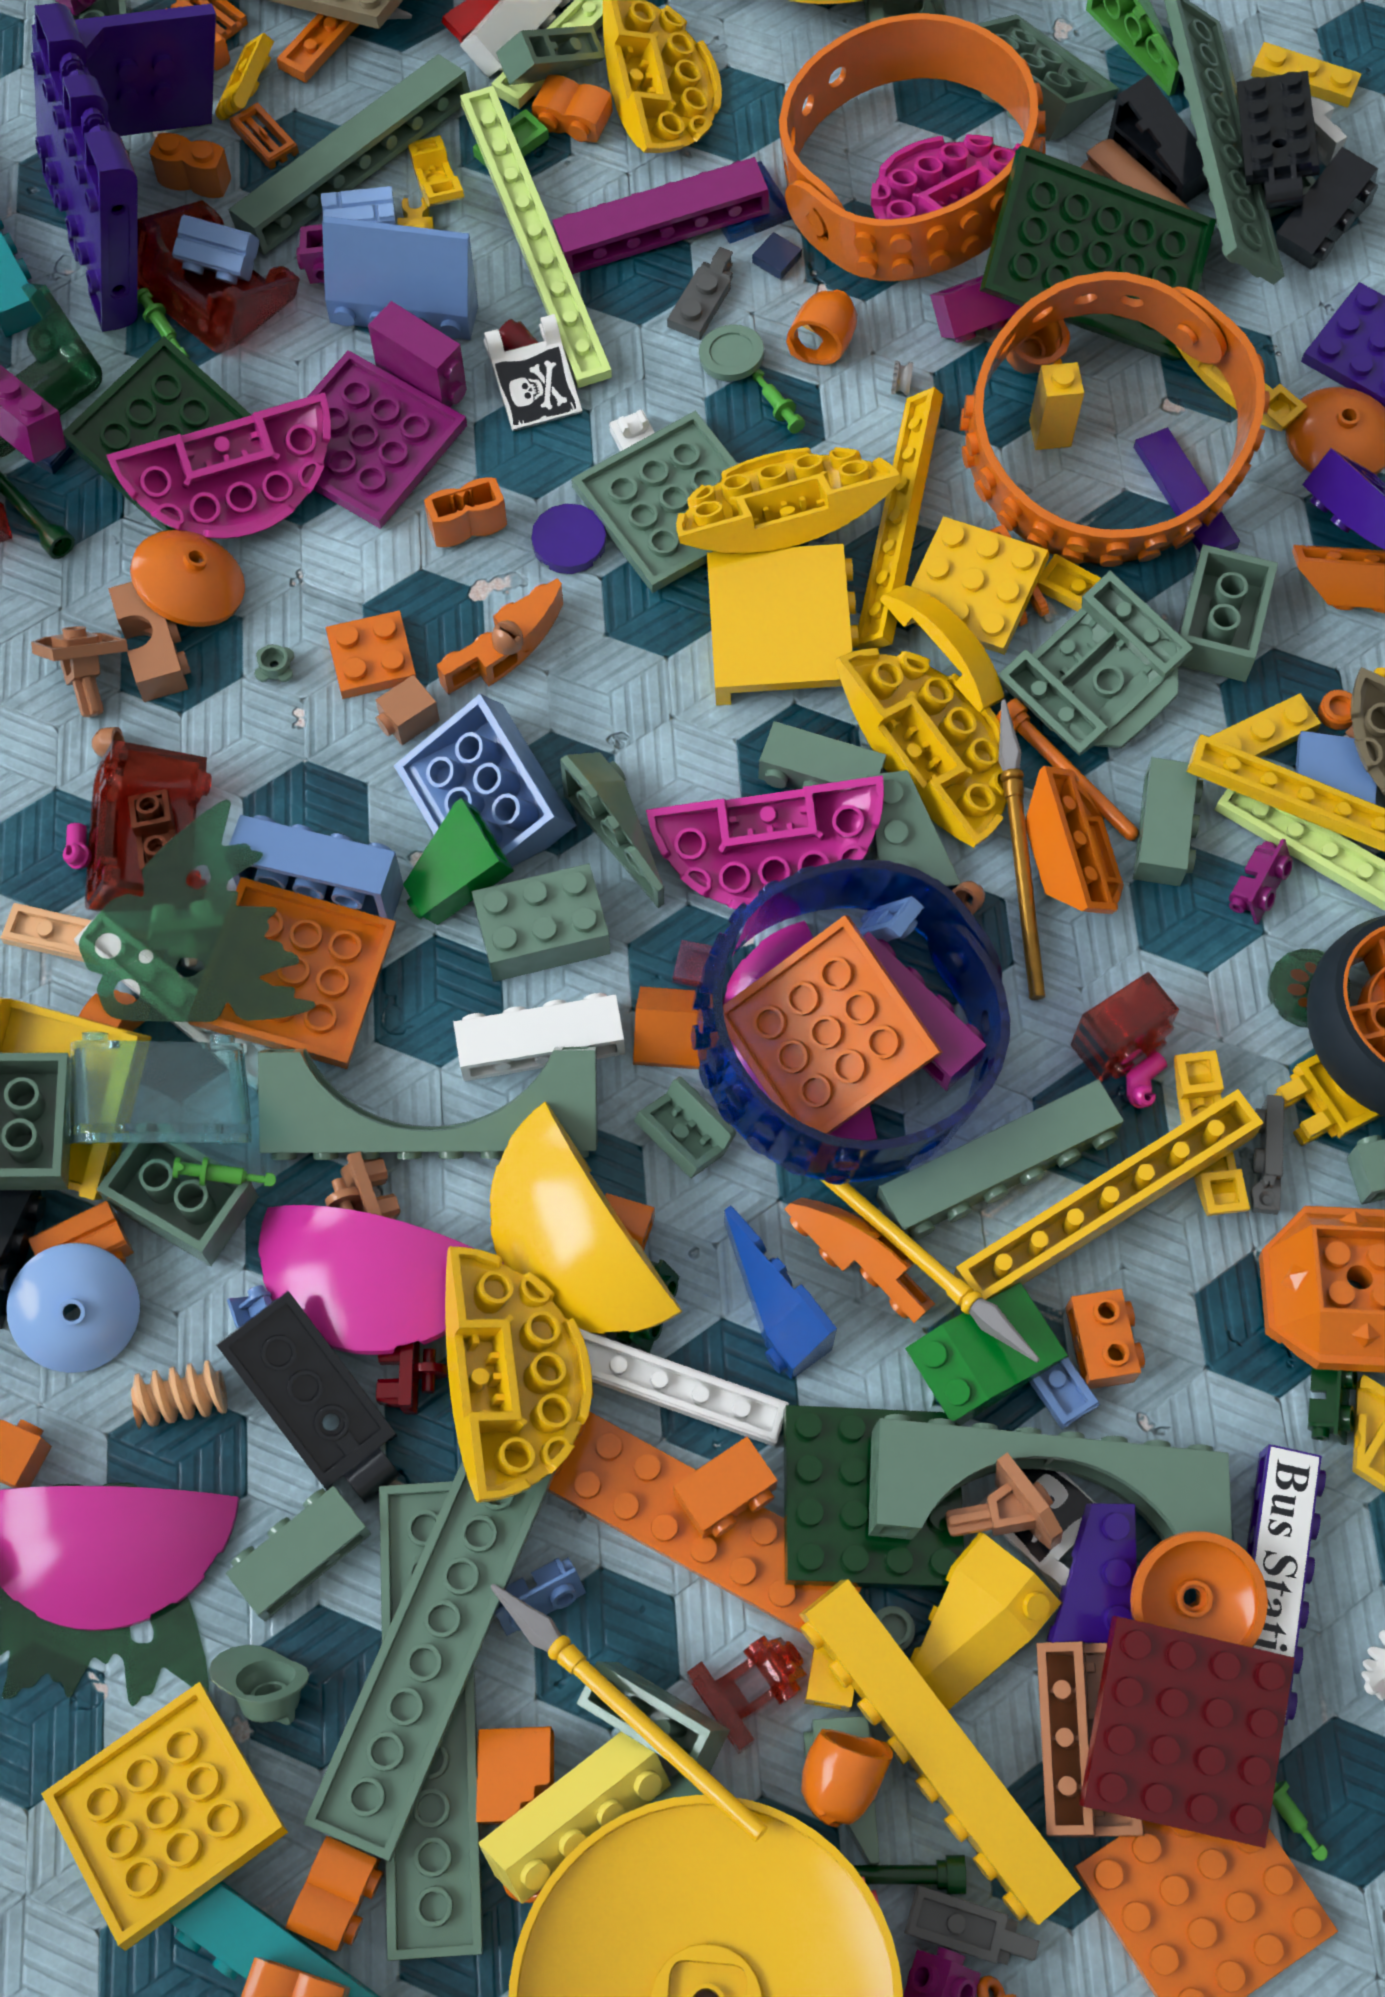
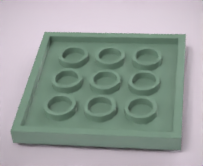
[571,410,738,593]

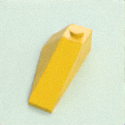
[910,1532,1062,1711]

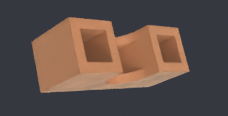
[108,582,191,702]

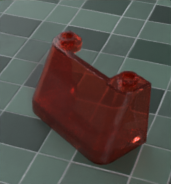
[138,200,300,353]
[85,740,212,912]

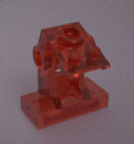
[687,1636,807,1754]

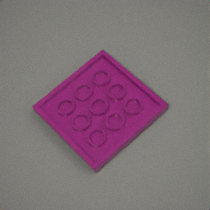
[307,350,467,529]

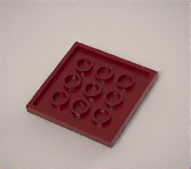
[1079,1616,1295,1848]

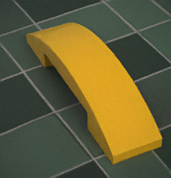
[408,135,464,207]
[1176,346,1307,432]
[880,585,1005,713]
[1174,1050,1250,1216]

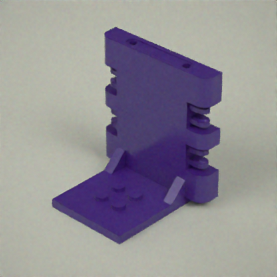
[31,3,216,332]

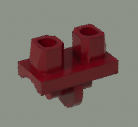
[376,1341,448,1415]

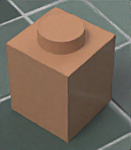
[375,675,440,745]

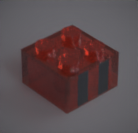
[1070,971,1180,1082]

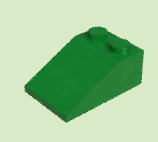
[905,1282,1069,1426]

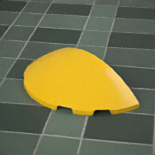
[603,0,722,153]
[676,447,901,553]
[835,648,1007,848]
[489,1102,683,1335]
[445,1246,592,1503]

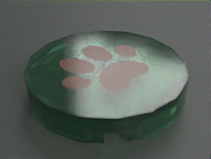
[1267,949,1351,1028]

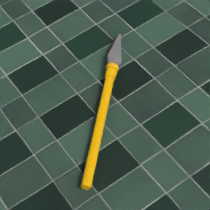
[791,1143,1040,1363]
[491,1584,768,1842]

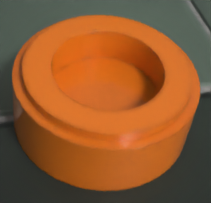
[1318,690,1352,730]

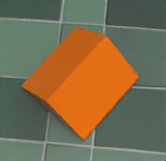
[633,986,721,1070]

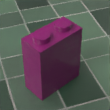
[368,301,467,407]

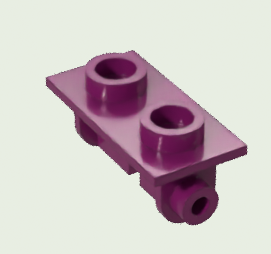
[1229,839,1293,925]

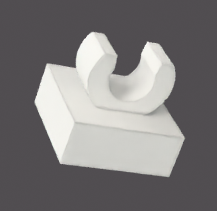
[609,410,655,451]

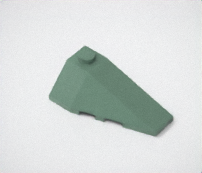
[560,752,664,908]

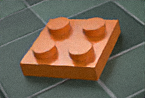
[325,610,416,699]

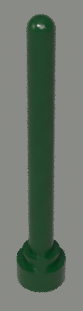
[0,471,75,559]
[853,1855,966,1894]

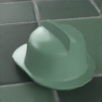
[209,1645,310,1725]

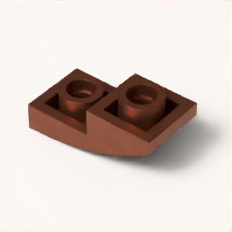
[128,789,183,878]

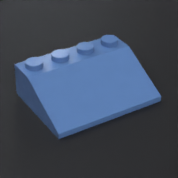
[322,216,478,340]
[394,694,576,867]

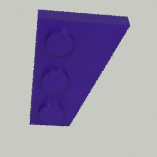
[1046,1503,1137,1643]

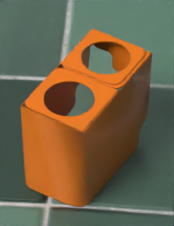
[476,1726,554,1825]

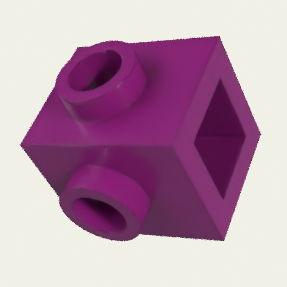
[296,224,324,284]
[903,1947,981,1997]

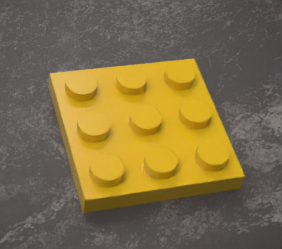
[911,516,1049,655]

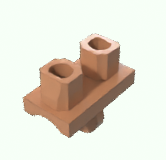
[325,1151,401,1220]

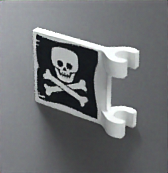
[483,314,582,432]
[978,1469,1096,1594]

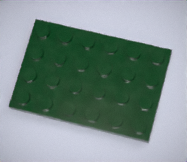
[979,145,1216,361]

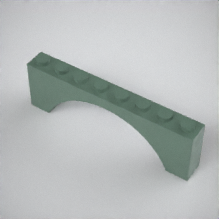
[258,1046,598,1160]
[868,1414,1232,1541]

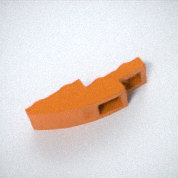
[436,578,563,695]
[784,1197,935,1323]

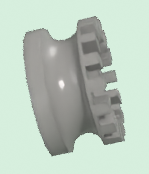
[891,361,913,396]

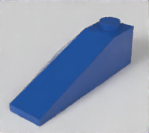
[724,1206,837,1380]

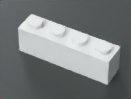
[460,0,571,78]
[453,993,625,1081]

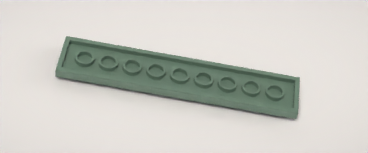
[1164,0,1285,285]
[303,1461,557,1862]
[379,1481,484,1961]

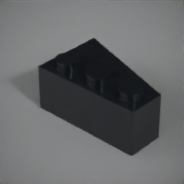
[1276,147,1378,269]

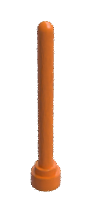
[996,698,1139,841]

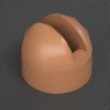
[492,620,523,655]
[91,727,124,759]
[950,881,985,916]

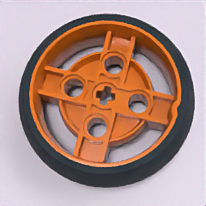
[1307,915,1385,1117]

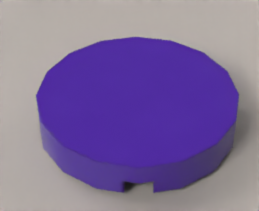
[531,503,606,574]

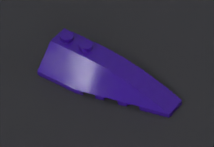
[1302,448,1385,550]

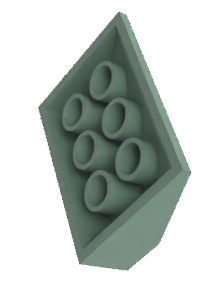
[977,14,1119,141]

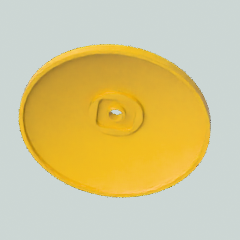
[508,1795,903,1997]

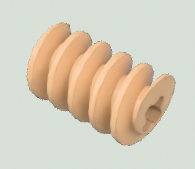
[131,1360,228,1429]

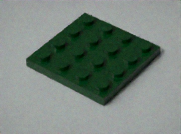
[63,336,251,531]
[783,1405,964,1590]

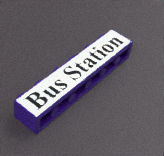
[1246,1444,1326,1726]

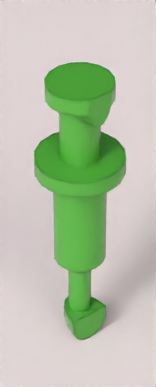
[137,288,190,357]
[752,369,805,434]
[172,1157,276,1186]
[1272,1780,1328,1861]

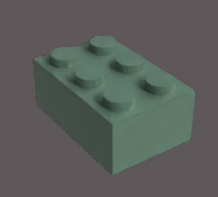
[1178,544,1278,682]
[472,863,611,982]
[0,1053,75,1190]
[96,1120,259,1266]

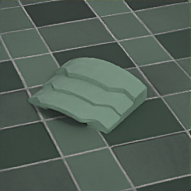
[998,571,1193,756]

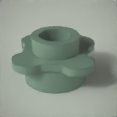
[254,644,294,682]

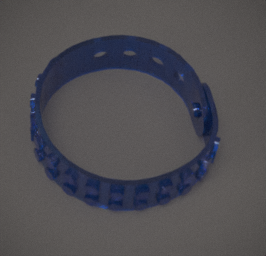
[691,859,1011,1185]

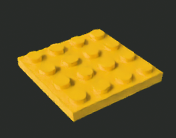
[41,1682,288,1951]

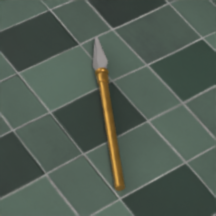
[999,699,1046,1000]

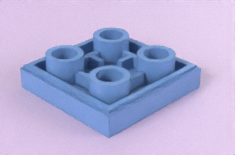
[1295,731,1377,804]

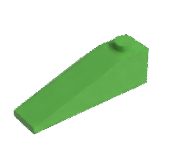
[1086,0,1180,97]

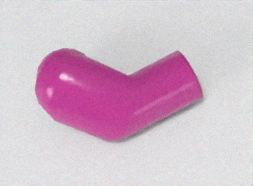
[63,823,92,870]
[1126,1051,1168,1108]

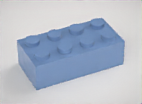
[225,815,404,920]

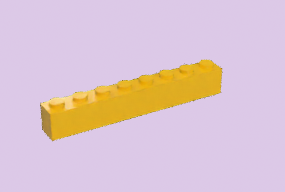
[954,1089,1263,1300]
[799,1579,1081,1925]

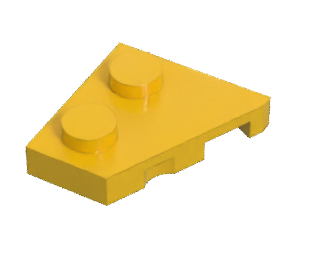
[1352,1374,1385,1493]

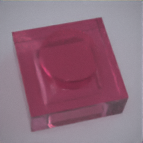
[673,940,721,990]

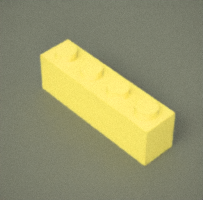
[478,1732,671,1904]

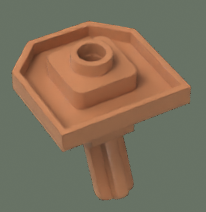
[31,626,128,718]
[946,1452,1063,1550]

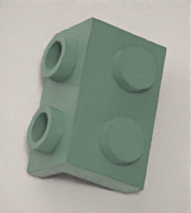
[634,1076,736,1178]

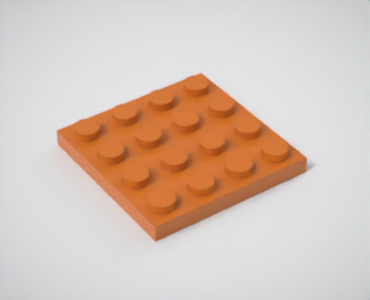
[188,877,396,1069]
[713,915,943,1149]
[1073,1820,1338,1997]

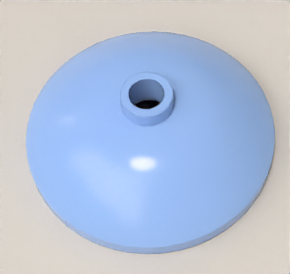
[7,1243,140,1373]

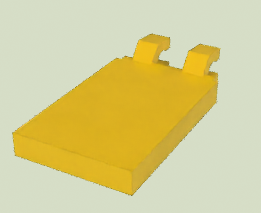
[1274,1023,1384,1146]

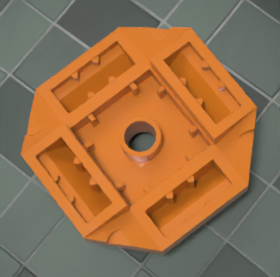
[1259,1206,1385,1373]

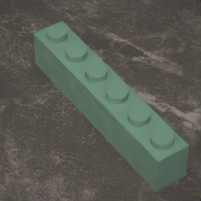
[876,1079,1124,1241]

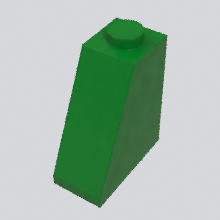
[403,798,514,925]

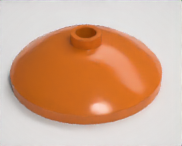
[1285,387,1385,474]
[130,530,245,627]
[1130,1531,1268,1648]

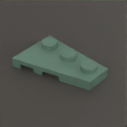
[866,770,961,894]

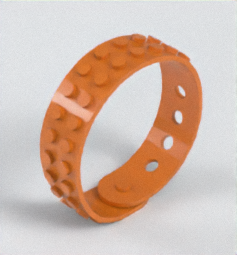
[779,13,1046,281]
[960,272,1270,567]

